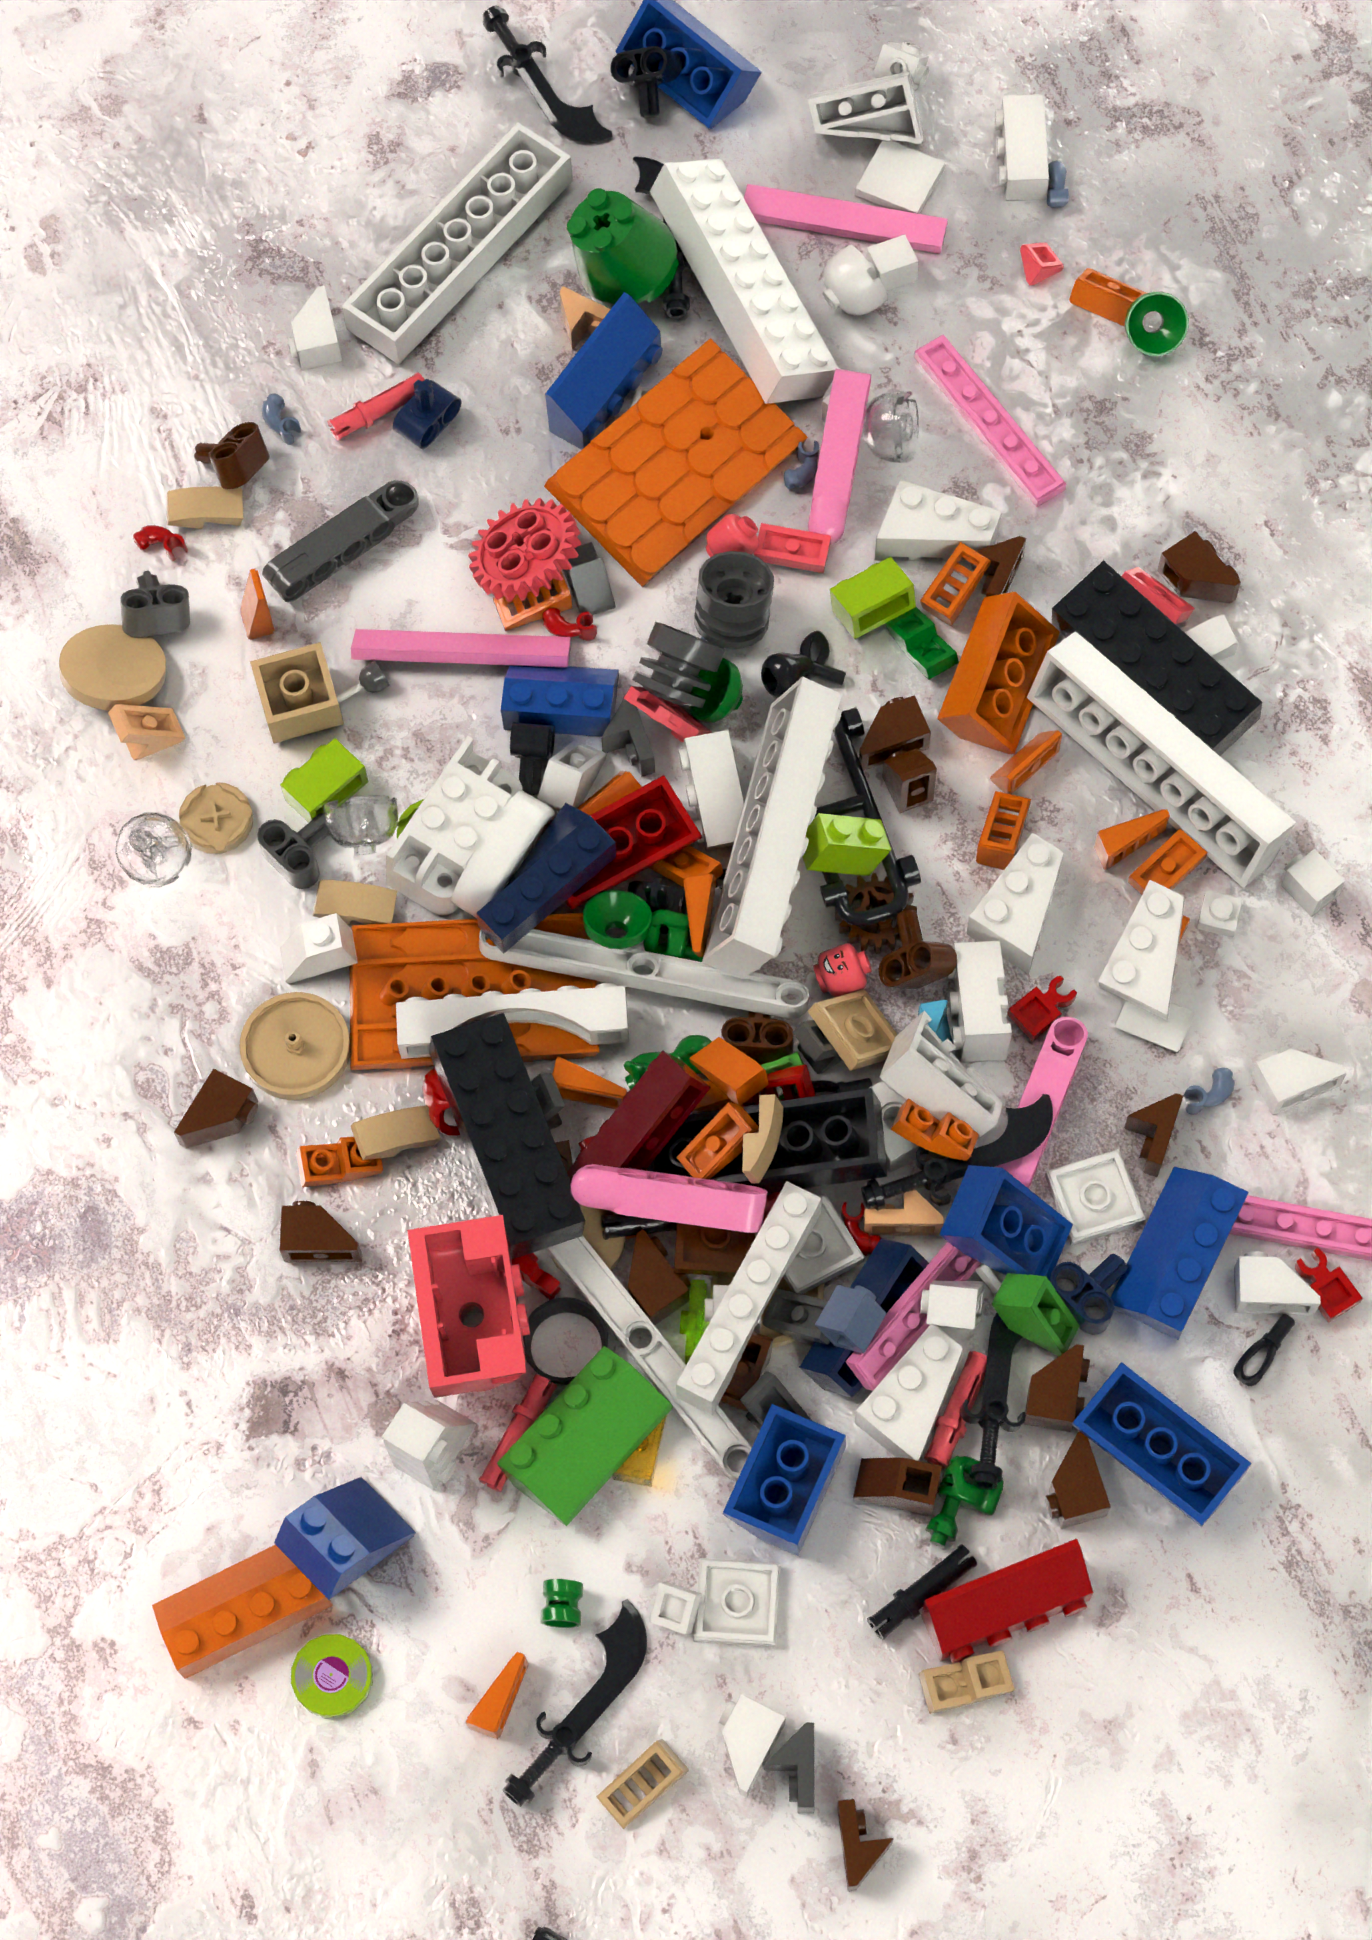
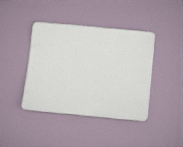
[1115,1000,1195,1052]

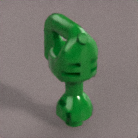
[643,909,703,962]
[926,1455,1004,1548]

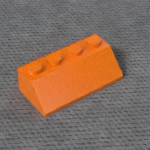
[937,592,1060,754]
[152,1545,333,1679]

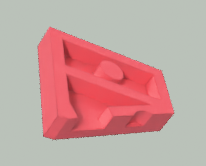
[624,686,712,742]

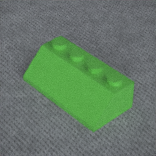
[497,1345,673,1526]

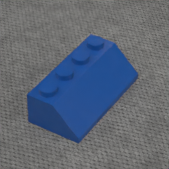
[615,0,762,129]
[545,292,663,450]
[1111,1167,1249,1340]
[1072,1362,1251,1527]

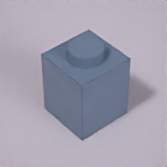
[815,1285,887,1354]

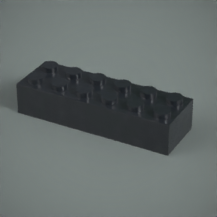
[1052,560,1262,756]
[429,1013,586,1260]
[647,1088,888,1194]

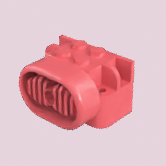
[407,1215,530,1398]

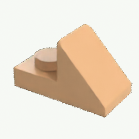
[559,286,611,349]
[108,704,185,760]
[864,1189,943,1236]

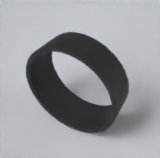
[523,1297,608,1385]

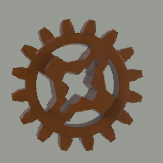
[835,873,917,954]

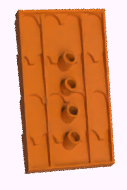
[544,338,808,587]
[349,913,600,1070]

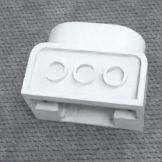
[386,735,554,918]

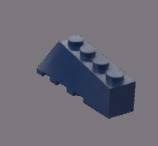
[476,803,616,954]
[799,1238,929,1398]

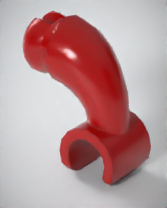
[133,525,188,561]
[542,608,597,641]
[841,1202,882,1256]

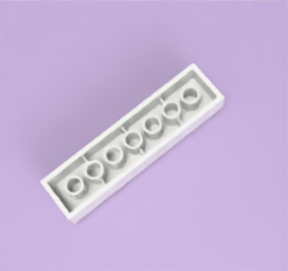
[342,122,573,365]
[650,159,839,404]
[1027,631,1296,888]
[702,677,842,979]

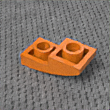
[891,1098,979,1161]
[296,1137,383,1187]

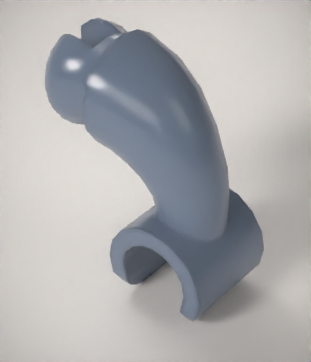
[1047,161,1069,208]
[261,394,301,445]
[784,441,819,489]
[1183,1068,1235,1115]

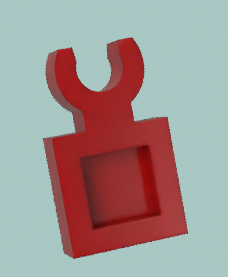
[1007,975,1077,1041]
[1295,1248,1363,1323]
[511,1253,562,1300]

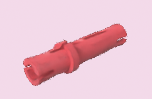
[327,372,424,441]
[924,1351,987,1469]
[478,1374,557,1492]

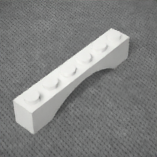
[396,983,629,1059]
[676,1181,822,1415]

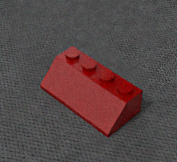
[565,775,702,909]
[921,1539,1093,1663]

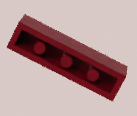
[567,1050,711,1178]

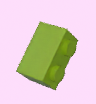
[829,557,916,640]
[280,738,369,823]
[802,813,891,876]

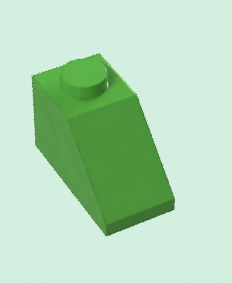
[992,1273,1080,1356]

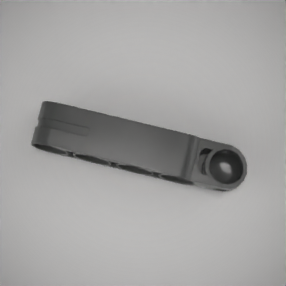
[262,480,419,602]

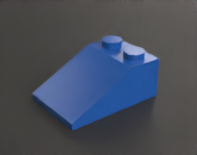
[939,1165,1073,1281]
[274,1477,416,1600]

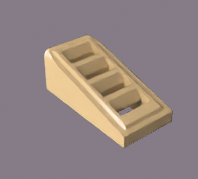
[596,1739,689,1829]

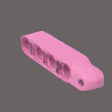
[808,369,871,545]
[995,1017,1088,1189]
[570,1164,768,1233]

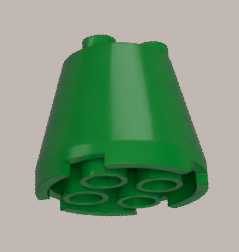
[567,188,679,309]

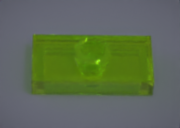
[679,1279,707,1365]

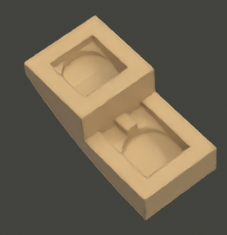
[166,486,243,529]
[313,880,397,925]
[742,1094,784,1184]
[350,1105,441,1160]
[919,1650,1015,1714]

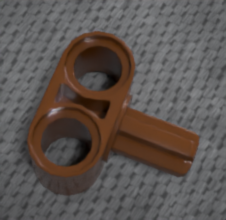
[194,422,269,489]
[878,910,957,989]
[721,1011,794,1065]

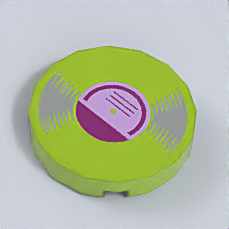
[291,1634,373,1718]

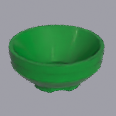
[1124,291,1189,356]
[689,658,743,723]
[583,890,652,949]

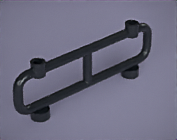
[814,707,921,926]

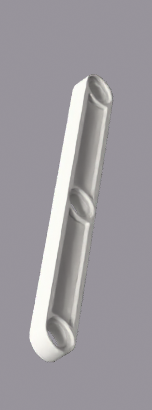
[479,929,809,1019]
[546,1235,752,1481]

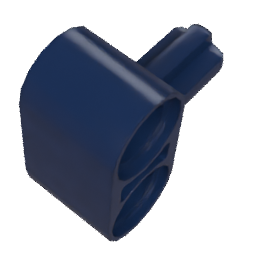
[393,379,462,449]
[1050,1253,1128,1335]

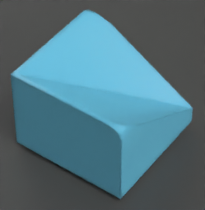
[918,1000,952,1042]

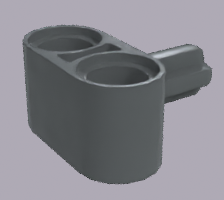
[120,571,190,637]
[257,813,335,889]

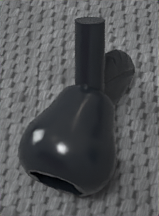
[761,631,846,699]

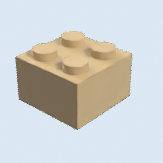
[250,642,344,743]

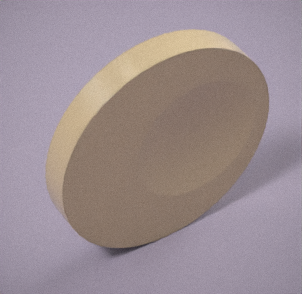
[59,624,166,710]
[239,992,351,1100]

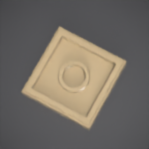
[808,989,897,1071]

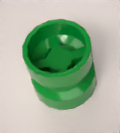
[540,1579,583,1628]

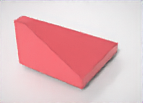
[1020,242,1064,285]

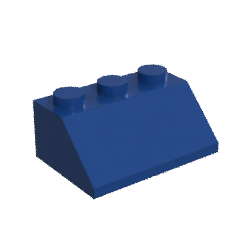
[501,666,619,737]
[723,1404,846,1556]

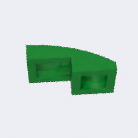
[886,607,959,680]

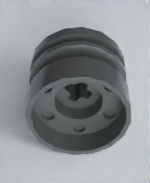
[694,551,774,649]
[632,621,726,708]

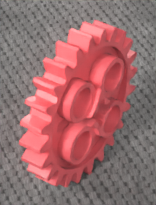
[468,498,581,602]

